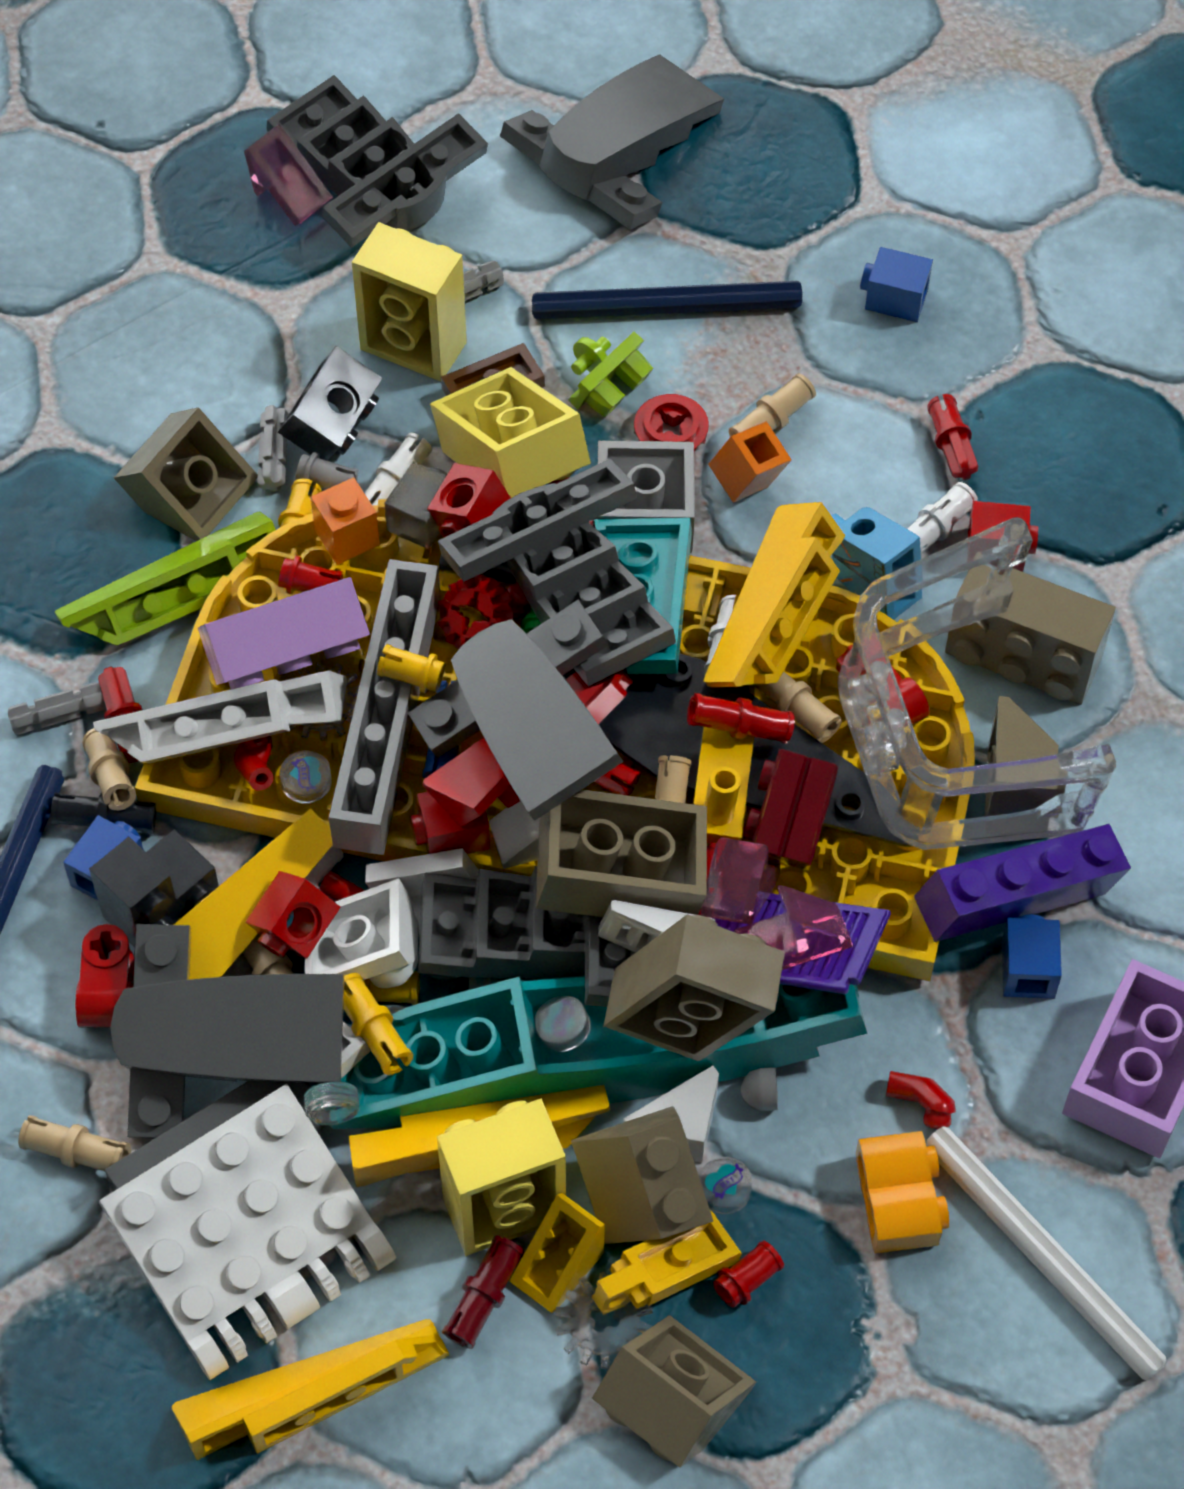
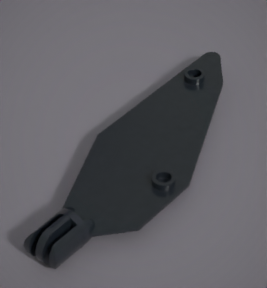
[562,653,920,847]

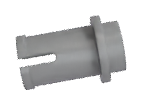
[295,452,359,490]

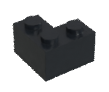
[89,829,219,947]

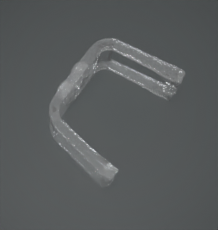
[838,517,1116,850]

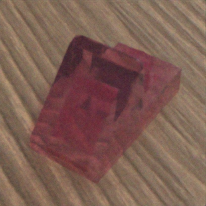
[244,124,333,226]
[700,837,781,925]
[734,885,853,970]

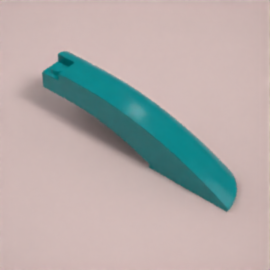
[329,976,868,1129]

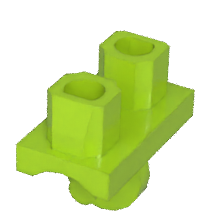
[568,331,654,418]

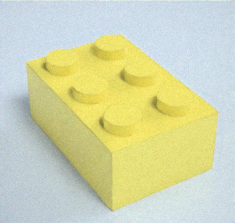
[352,222,467,382]
[430,367,591,498]
[437,1098,566,1257]

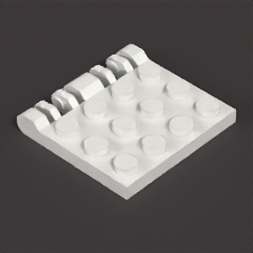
[99,1084,396,1380]

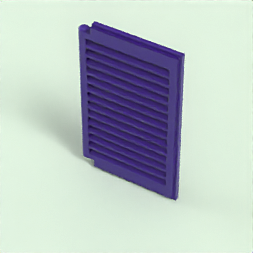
[710,887,891,994]

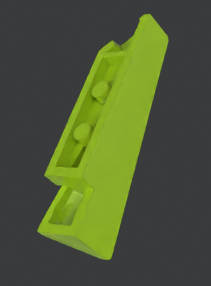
[54,511,276,646]

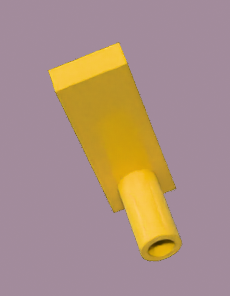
[693,727,754,849]

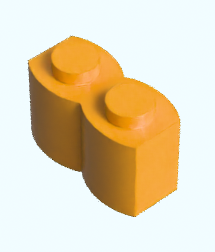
[855,1131,949,1254]

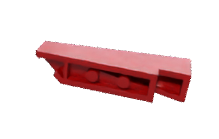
[423,669,633,827]

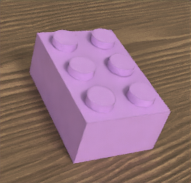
[198,577,370,689]
[1062,959,1184,1159]

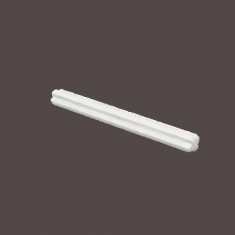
[926,1126,1167,1380]

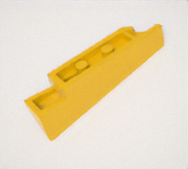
[704,502,845,687]
[174,808,333,980]
[349,1085,610,1187]
[172,1319,449,1460]

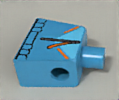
[831,507,922,620]

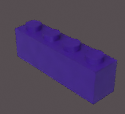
[914,823,1131,942]

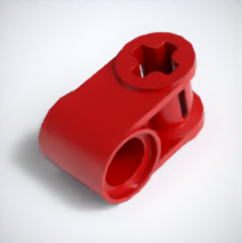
[75,924,135,1028]

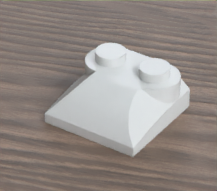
[305,878,418,988]

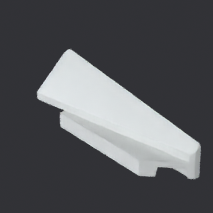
[93,670,347,764]

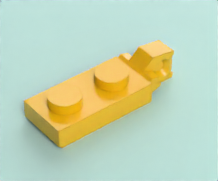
[592,1211,742,1315]

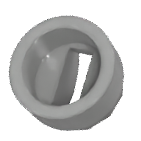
[740,1067,778,1111]

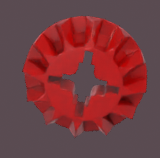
[634,394,709,452]
[436,575,514,649]

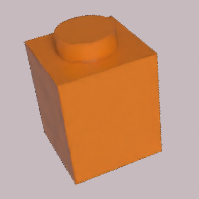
[708,421,792,503]
[310,477,380,565]

